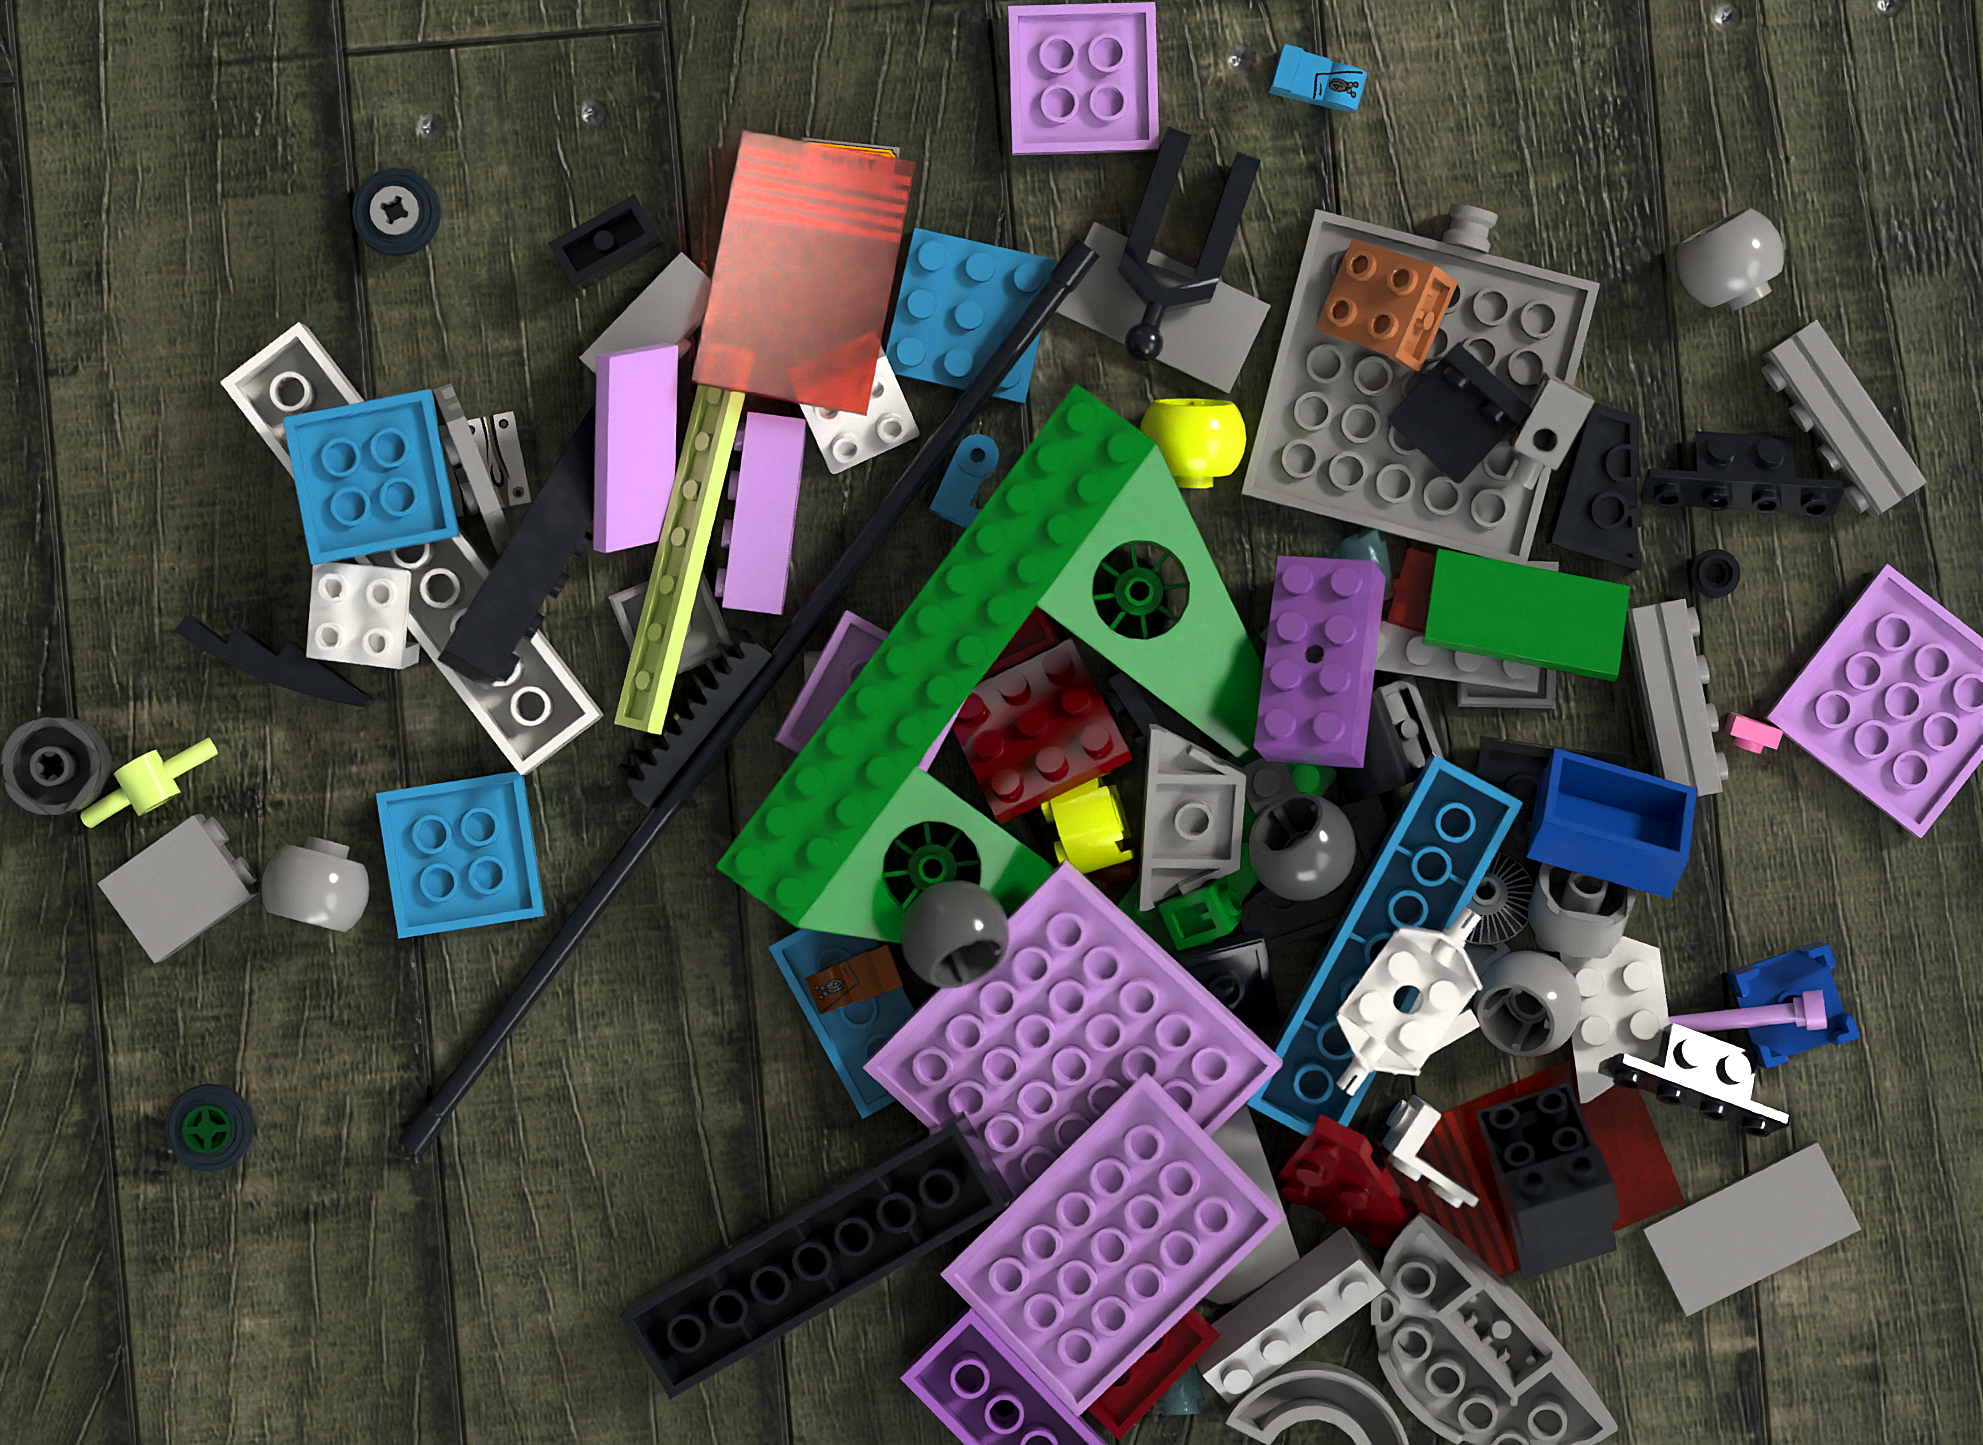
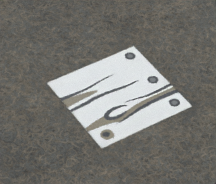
[439,411,531,517]

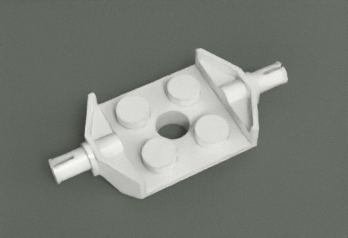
[1335,905,1483,1096]

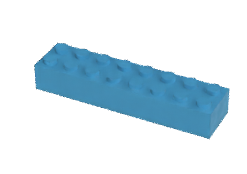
[1246,752,1523,1135]

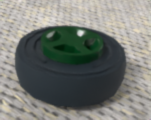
[165,1083,255,1172]

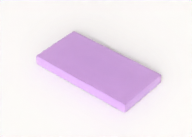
[593,343,678,553]

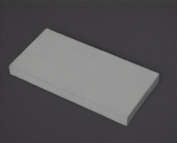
[1055,222,1271,395]
[1641,1140,1861,1317]

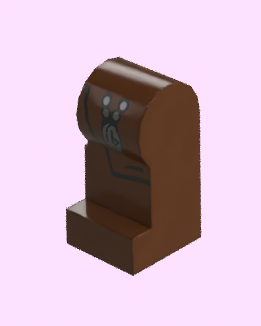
[805,942,905,1015]

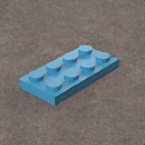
[768,928,916,1119]

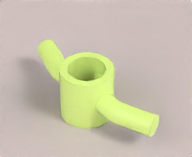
[80,737,218,828]

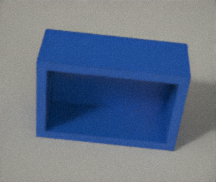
[1526,748,1697,898]

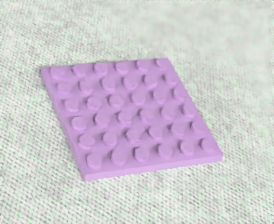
[863,859,1283,1204]

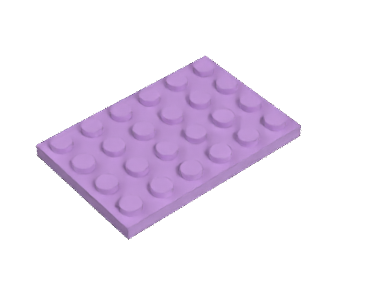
[940,1072,1286,1417]

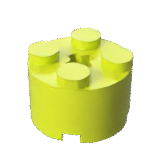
[1041,771,1135,875]

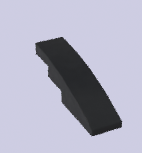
[174,615,375,707]

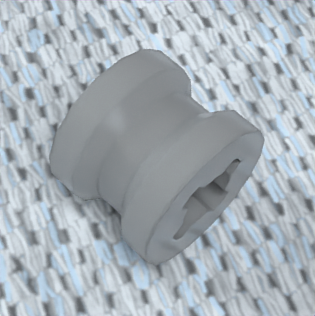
[1441,204,1498,254]

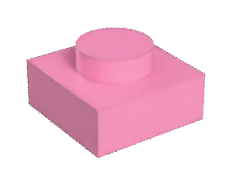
[1723,712,1783,754]

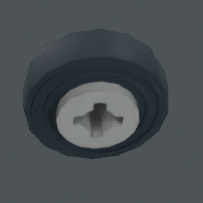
[352,168,441,257]

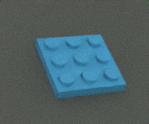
[886,228,1057,405]
[283,389,460,565]
[376,771,546,939]

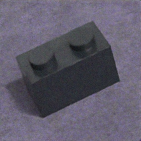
[548,194,663,292]

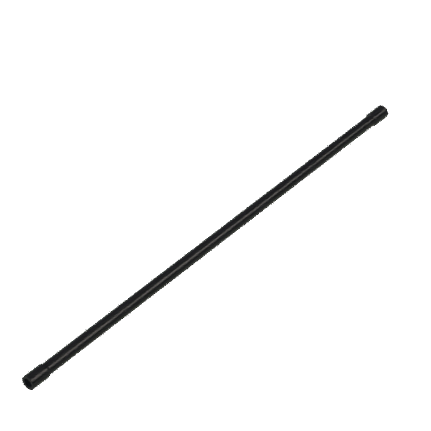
[398,239,1100,1157]

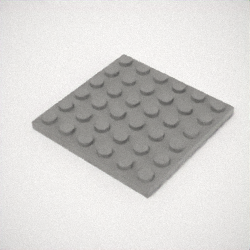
[1240,209,1600,565]

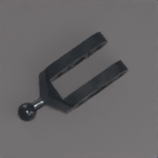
[1117,126,1260,361]

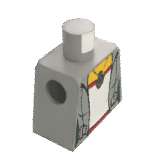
[1506,371,1595,490]

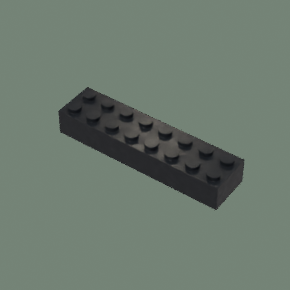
[620,1111,1013,1399]

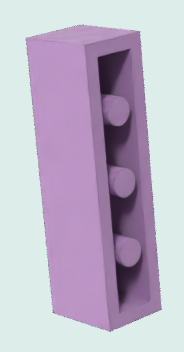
[715,412,808,616]

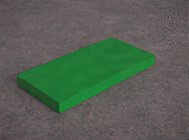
[1422,548,1630,682]

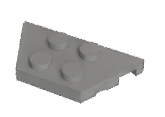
[433,383,512,558]
[1137,724,1246,911]

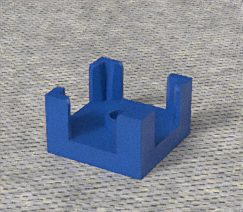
[1725,941,1860,1069]

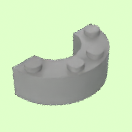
[1222,1361,1409,1445]

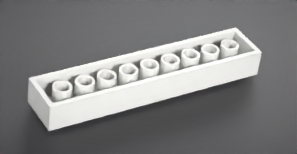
[220,322,604,775]

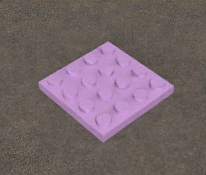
[1764,564,1983,839]

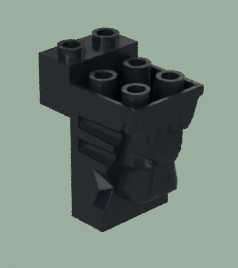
[1474,1082,1620,1280]

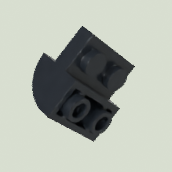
[1335,675,1444,804]

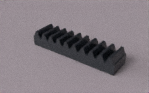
[618,628,772,807]

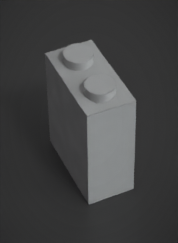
[97,814,259,964]

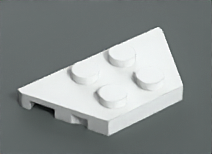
[1560,936,1670,1103]

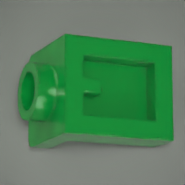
[1158,876,1243,951]

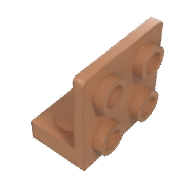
[1315,239,1458,373]

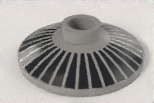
[1462,852,1534,946]

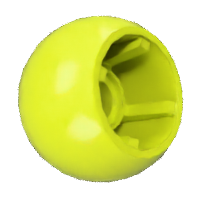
[1140,398,1246,488]

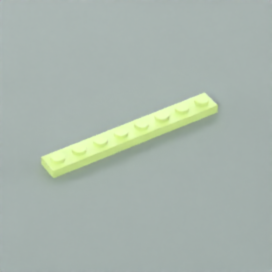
[614,344,756,735]

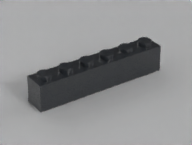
[437,405,596,691]

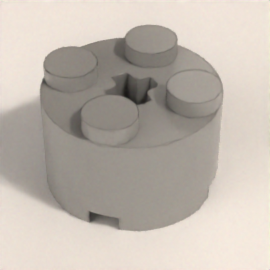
[1528,863,1637,958]

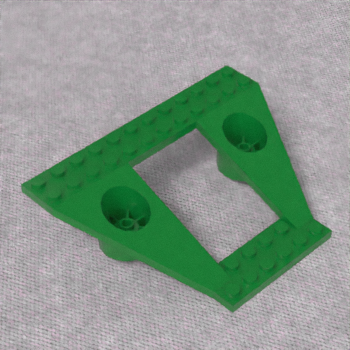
[716,383,1337,953]

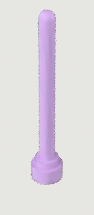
[1669,989,1827,1033]

